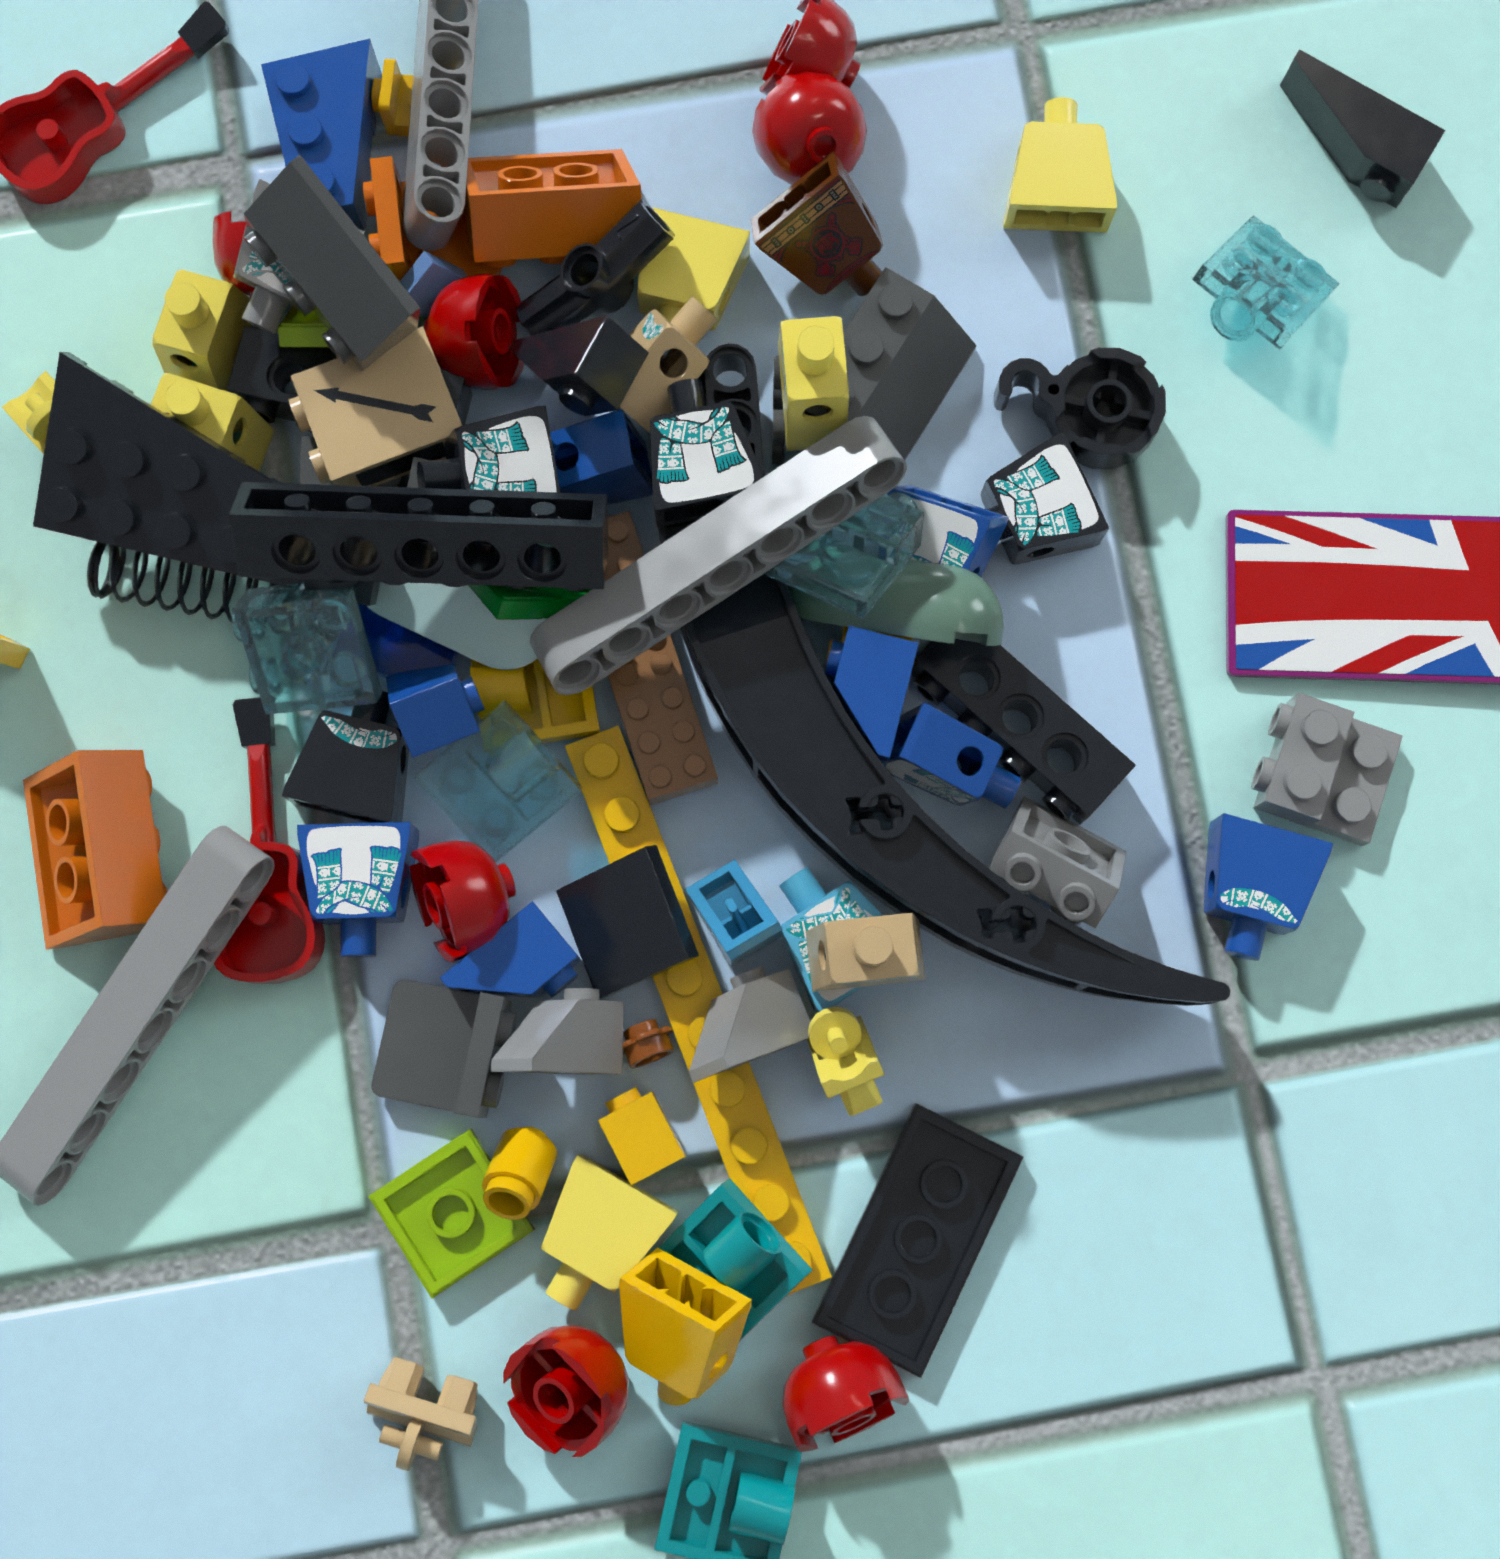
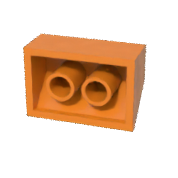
[464,149,641,268]
[23,750,168,950]

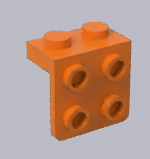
[363,156,502,281]

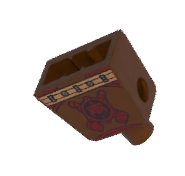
[750,151,883,296]

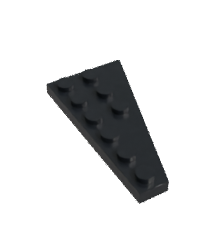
[33,352,380,606]

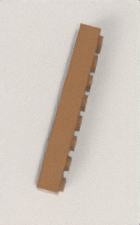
[605,511,718,806]

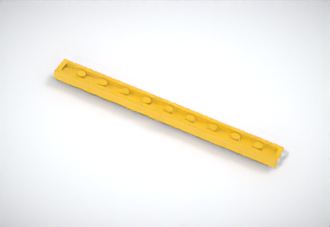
[565,725,832,1295]

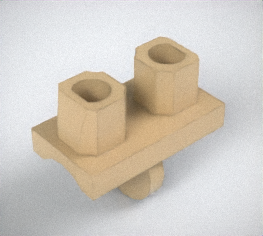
[364,1357,478,1471]

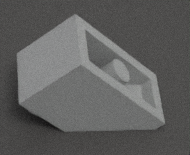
[689,966,810,1083]
[491,988,624,1075]

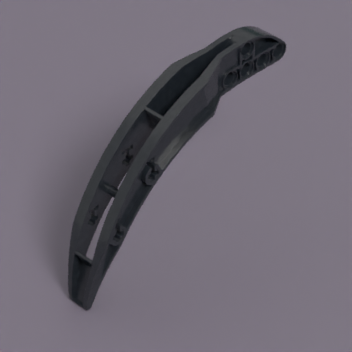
[658,343,1230,1006]

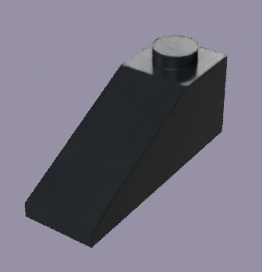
[1280,49,1446,208]
[509,315,649,416]

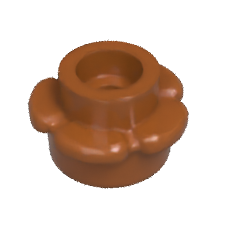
[623,1019,674,1068]

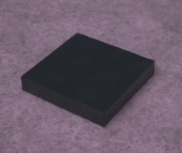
[556,845,699,999]

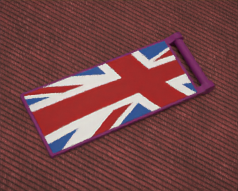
[1225,510,1500,685]

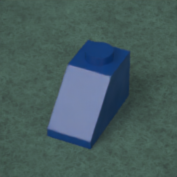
[825,625,919,767]
[386,664,485,758]
[440,901,582,998]

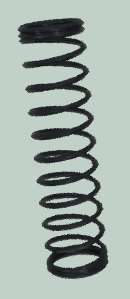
[87,542,347,642]

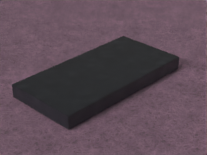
[811,1103,1023,1378]

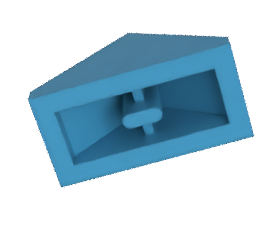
[685,859,783,967]

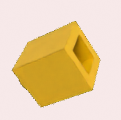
[598,1087,686,1185]

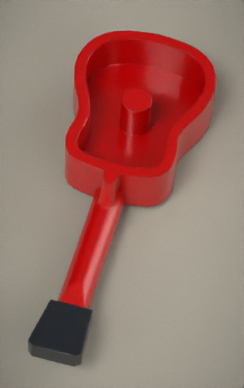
[0,1,229,205]
[214,697,325,984]

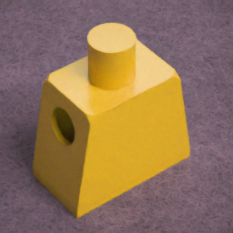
[619,1247,752,1406]

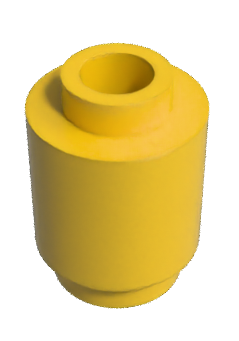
[482,1127,557,1220]

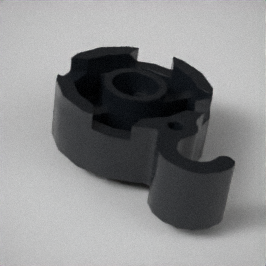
[994,347,1166,469]

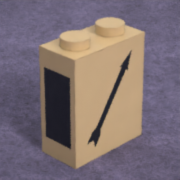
[288,326,462,486]

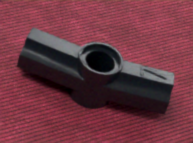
[516,199,675,336]

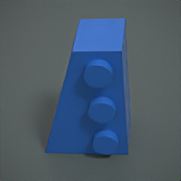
[261,38,381,233]

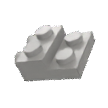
[1251,693,1403,846]
[989,796,1127,929]

